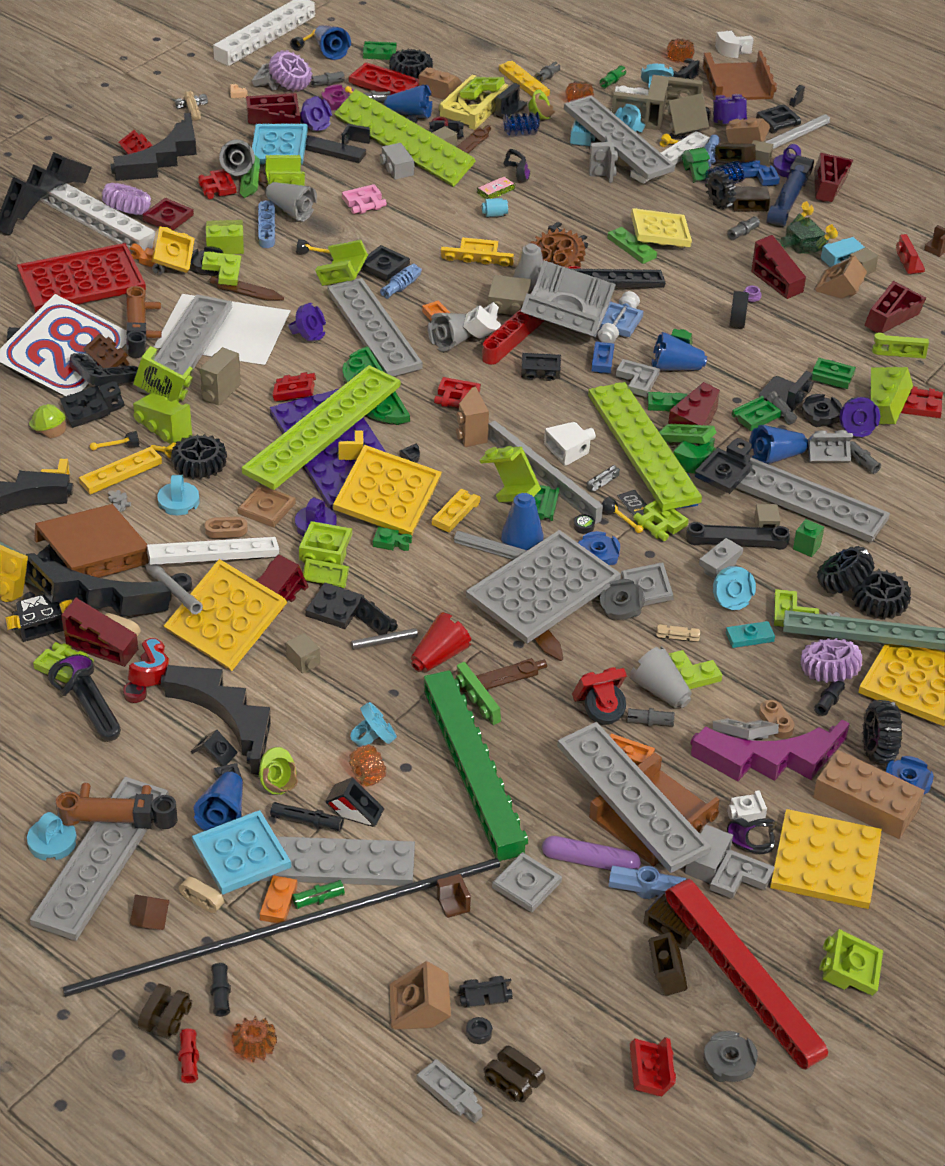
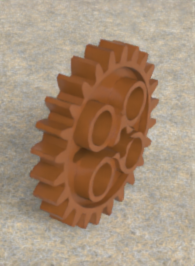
[530,228,586,268]

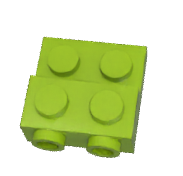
[299,521,352,565]
[819,929,883,996]

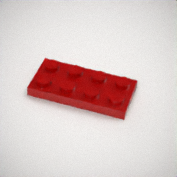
[349,62,419,95]

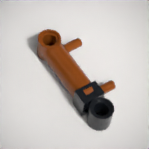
[126,286,162,358]
[56,783,178,829]

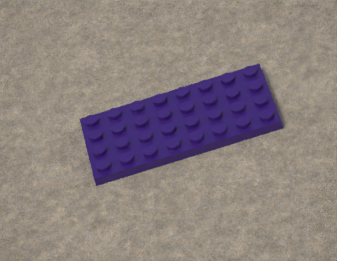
[270,389,387,510]

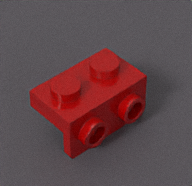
[896,234,925,274]
[629,1037,676,1097]

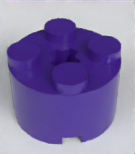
[713,94,747,124]

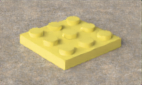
[631,208,692,248]

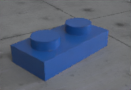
[592,342,615,373]

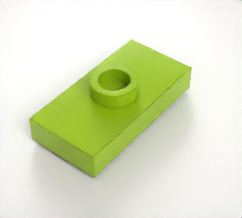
[303,558,349,588]

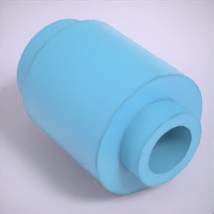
[482,198,508,217]

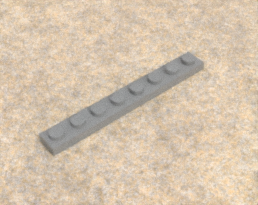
[488,421,603,524]

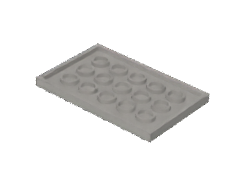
[466,530,621,644]

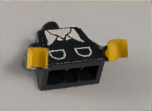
[5,592,72,642]

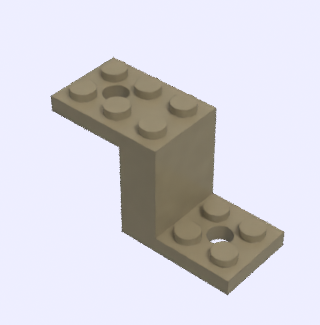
[612,75,703,130]

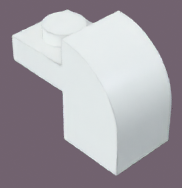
[715,31,753,58]
[463,302,501,338]

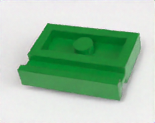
[363,41,397,60]
[811,358,856,389]
[732,396,781,431]
[534,485,560,521]

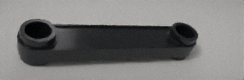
[686,522,790,550]

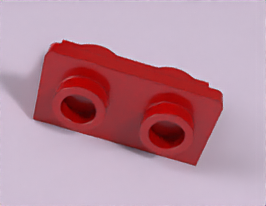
[118,130,153,154]

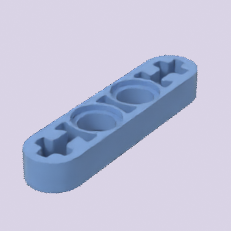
[258,200,275,248]

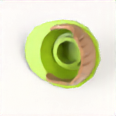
[528,89,555,120]
[29,404,66,438]
[258,747,298,794]

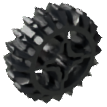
[389,49,433,79]
[171,433,227,480]
[817,546,875,594]
[852,568,911,620]
[862,700,903,763]

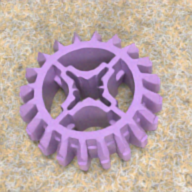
[268,50,312,92]
[102,183,151,215]
[801,638,862,683]

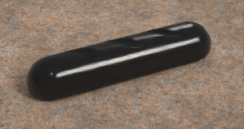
[72,676,121,741]

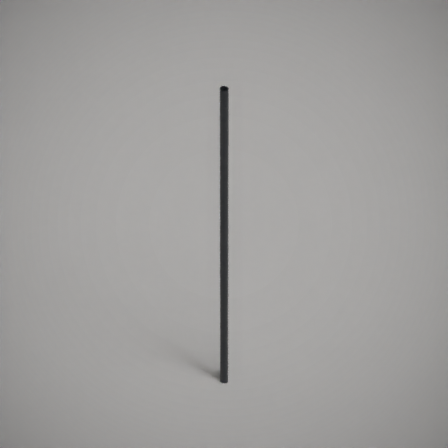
[62,858,500,997]

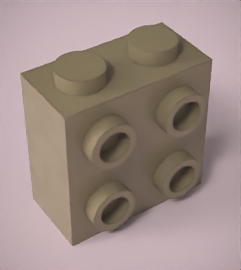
[667,93,710,136]
[488,275,531,315]
[200,347,241,406]

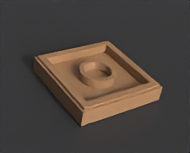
[238,484,296,528]

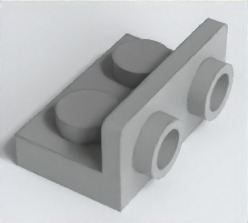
[252,63,279,91]

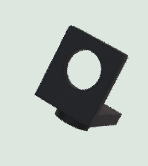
[342,124,370,144]
[190,730,238,766]

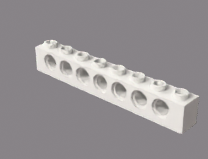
[213,0,315,66]
[40,183,155,252]

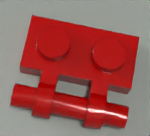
[198,169,237,199]
[273,372,316,401]
[434,377,481,408]
[901,386,943,419]

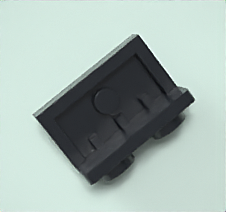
[495,83,527,120]
[521,353,561,380]

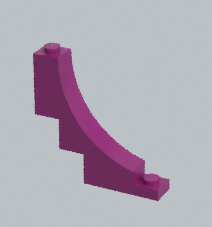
[690,719,850,781]

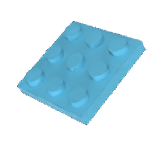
[252,124,308,164]
[192,810,291,895]

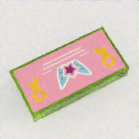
[477,176,515,199]

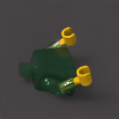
[780,201,838,254]

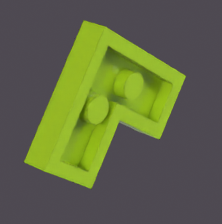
[460,77,505,100]
[202,252,241,286]
[774,589,819,627]
[669,650,723,689]

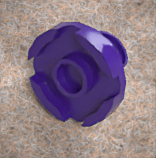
[300,96,332,132]
[773,144,801,178]
[288,303,326,342]
[839,397,880,437]
[295,497,337,537]

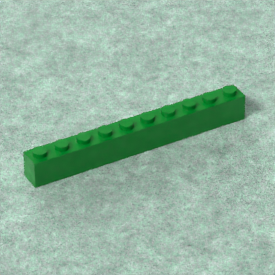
[424,670,528,862]

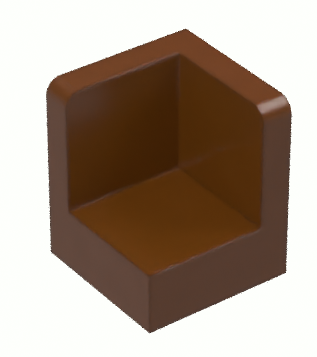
[924,225,945,257]
[437,874,471,918]
[130,894,169,930]

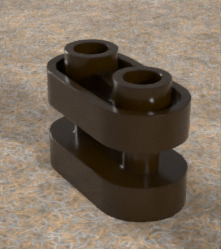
[138,983,192,1039]
[484,1045,546,1102]

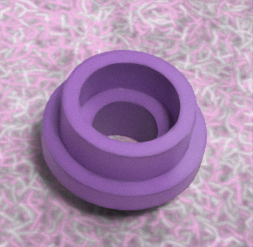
[743,286,761,302]

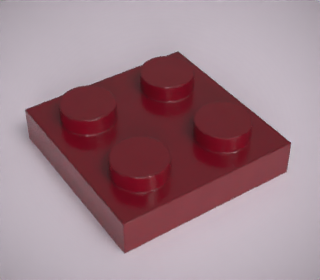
[142,198,194,231]

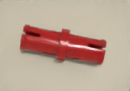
[178,1028,199,1084]

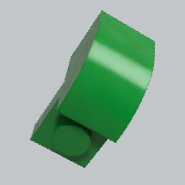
[681,147,711,183]
[673,438,716,474]

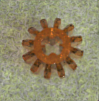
[667,38,695,63]
[565,81,594,102]
[349,744,386,787]
[231,1015,277,1063]

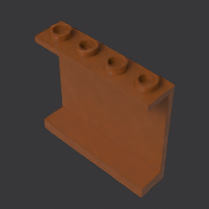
[702,50,777,100]
[34,504,149,577]
[589,753,720,867]

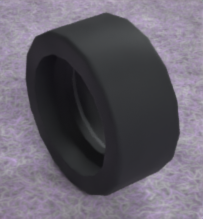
[730,291,749,328]

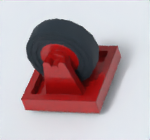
[572,667,627,725]

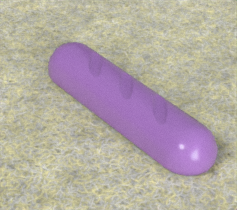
[542,836,641,870]

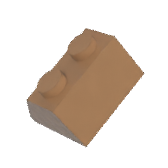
[419,68,463,100]
[726,117,770,144]
[815,255,867,299]
[456,387,489,447]
[390,961,451,1029]

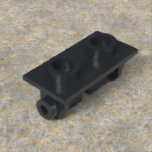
[429,120,464,138]
[355,596,398,635]
[458,976,513,1008]

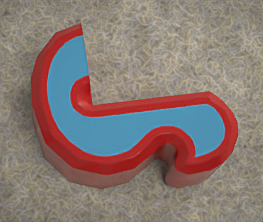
[128,638,169,687]

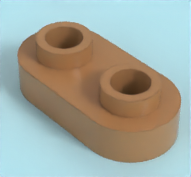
[205,517,248,538]
[759,700,794,739]

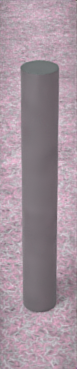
[351,628,418,650]

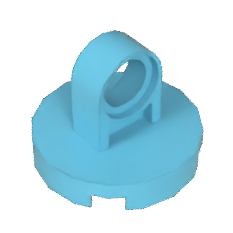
[641,64,674,88]
[615,104,646,132]
[157,475,200,516]
[713,566,756,610]
[350,702,397,748]
[27,812,77,860]

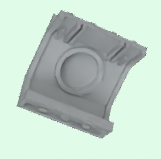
[521,260,616,337]

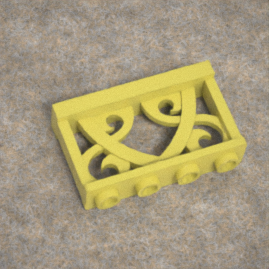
[439,74,508,130]

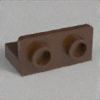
[83,333,130,368]

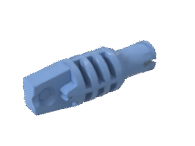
[704,135,720,168]
[380,264,422,299]

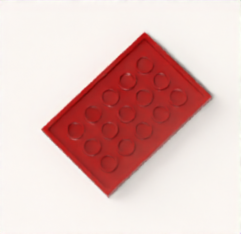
[17,243,146,313]

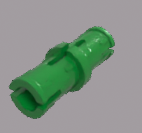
[599,65,626,89]
[292,880,345,909]

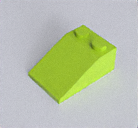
[206,220,244,254]

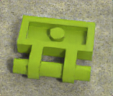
[633,500,689,541]
[33,642,94,684]

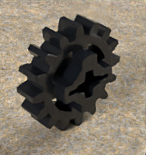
[705,170,737,209]

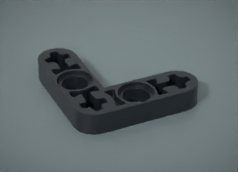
[69,353,138,386]

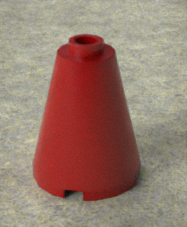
[411,612,472,673]

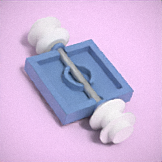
[598,291,643,343]

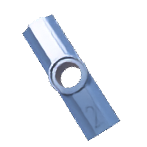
[609,865,686,899]

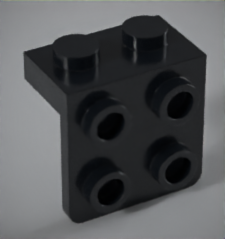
[759,371,814,412]

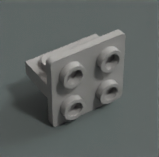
[589,135,618,183]
[808,430,853,463]

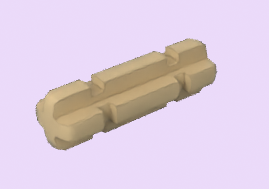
[184,91,201,121]
[656,624,700,642]

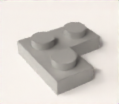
[616,359,660,397]
[713,718,779,740]
[710,849,775,899]

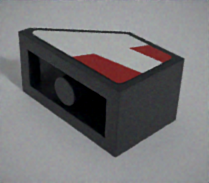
[325,777,385,827]

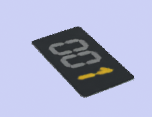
[617,490,647,516]

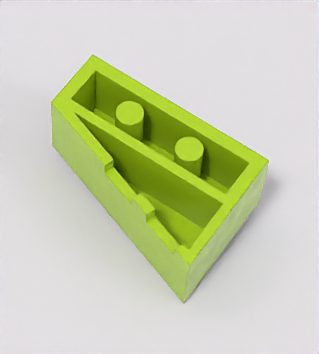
[871,367,913,424]
[133,393,192,444]

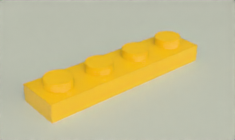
[499,61,550,97]
[79,447,162,494]

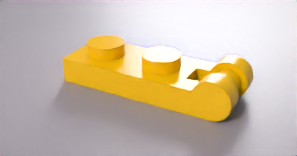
[432,489,481,533]

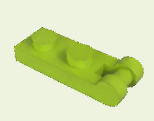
[872,333,929,359]

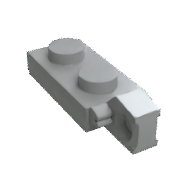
[416,1059,483,1123]

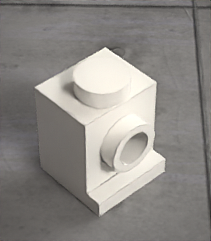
[727,791,767,822]

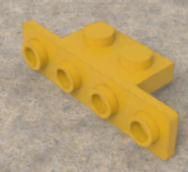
[440,237,514,266]

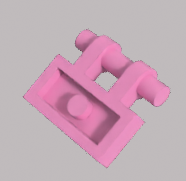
[342,184,387,214]

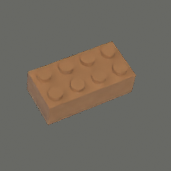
[813,750,925,839]

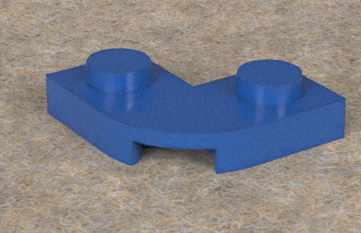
[736,161,780,186]

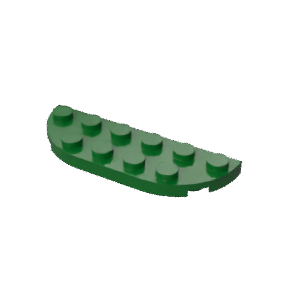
[343,347,410,425]

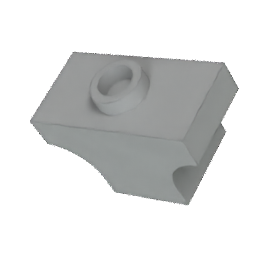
[699,538,743,579]

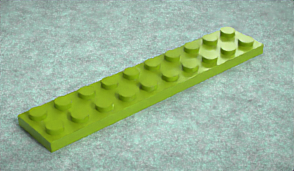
[334,89,476,187]
[241,365,401,490]
[588,382,702,511]

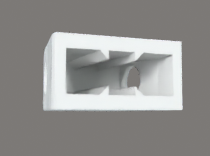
[544,422,596,466]

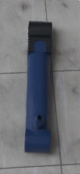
[766,155,815,227]

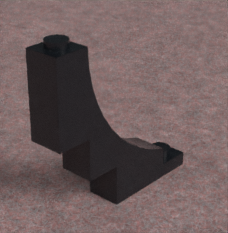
[111,113,197,181]
[0,152,92,235]
[0,470,74,515]
[26,553,172,617]
[161,665,271,775]

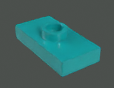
[725,621,775,648]

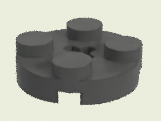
[600,579,645,620]
[703,1031,758,1082]

